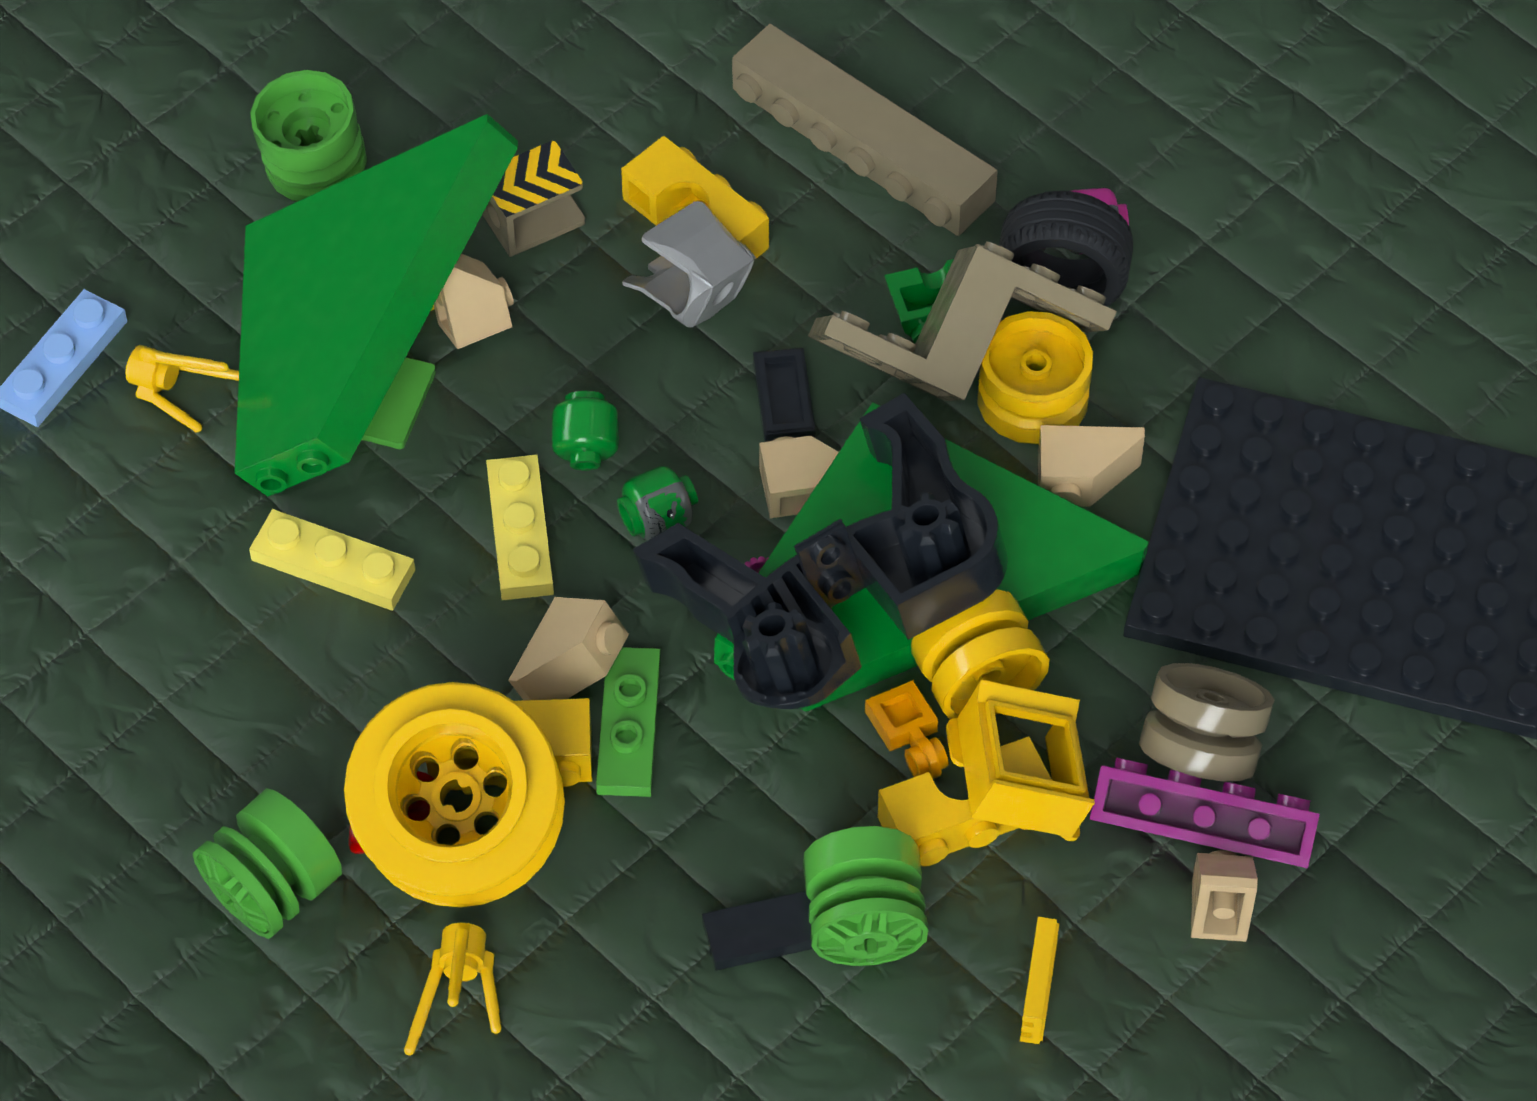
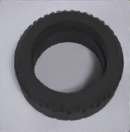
[999,191,1133,306]

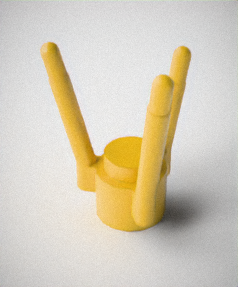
[125,345,239,432]
[404,922,502,1056]

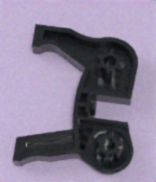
[633,393,1008,709]

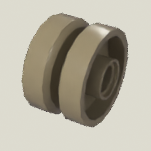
[1139,663,1275,781]

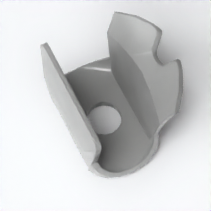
[622,201,756,327]

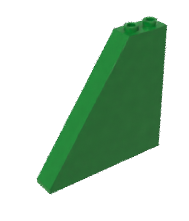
[235,114,518,497]
[714,402,1149,712]

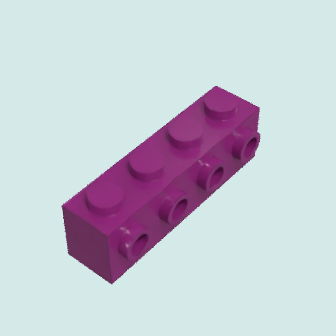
[1090,758,1320,868]

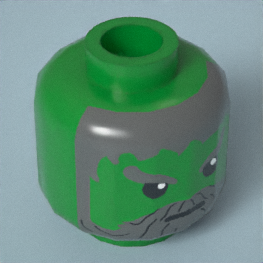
[617,466,698,541]

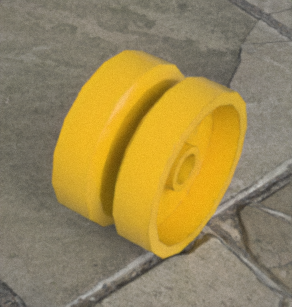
[977,311,1093,444]
[911,589,1050,719]

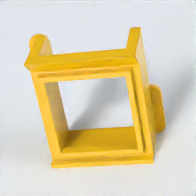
[946,679,1095,841]

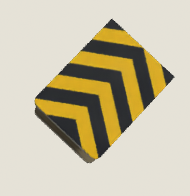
[482,141,585,257]

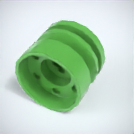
[250,70,367,201]
[193,788,342,939]
[803,826,928,966]

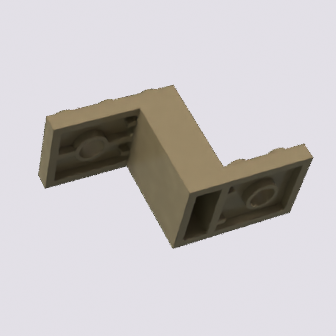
[808,241,1117,401]

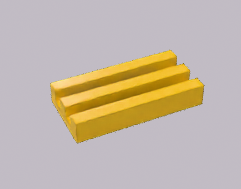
[1020,917,1059,1044]

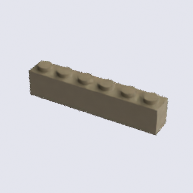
[732,24,998,237]

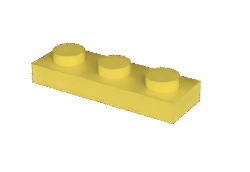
[486,454,554,601]
[249,509,415,611]

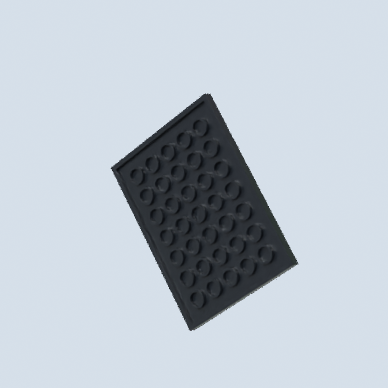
[1123,377,1537,740]

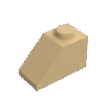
[434,254,514,349]
[1038,425,1145,507]
[759,436,839,519]
[508,597,629,700]
[1191,850,1258,942]

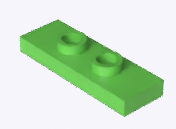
[596,647,661,797]

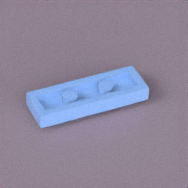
[0,289,127,427]

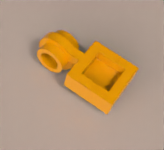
[865,680,949,779]

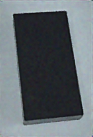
[753,348,816,442]
[702,891,813,971]

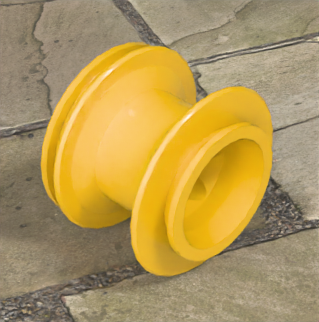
[344,682,565,908]

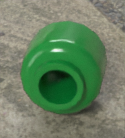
[551,391,619,471]

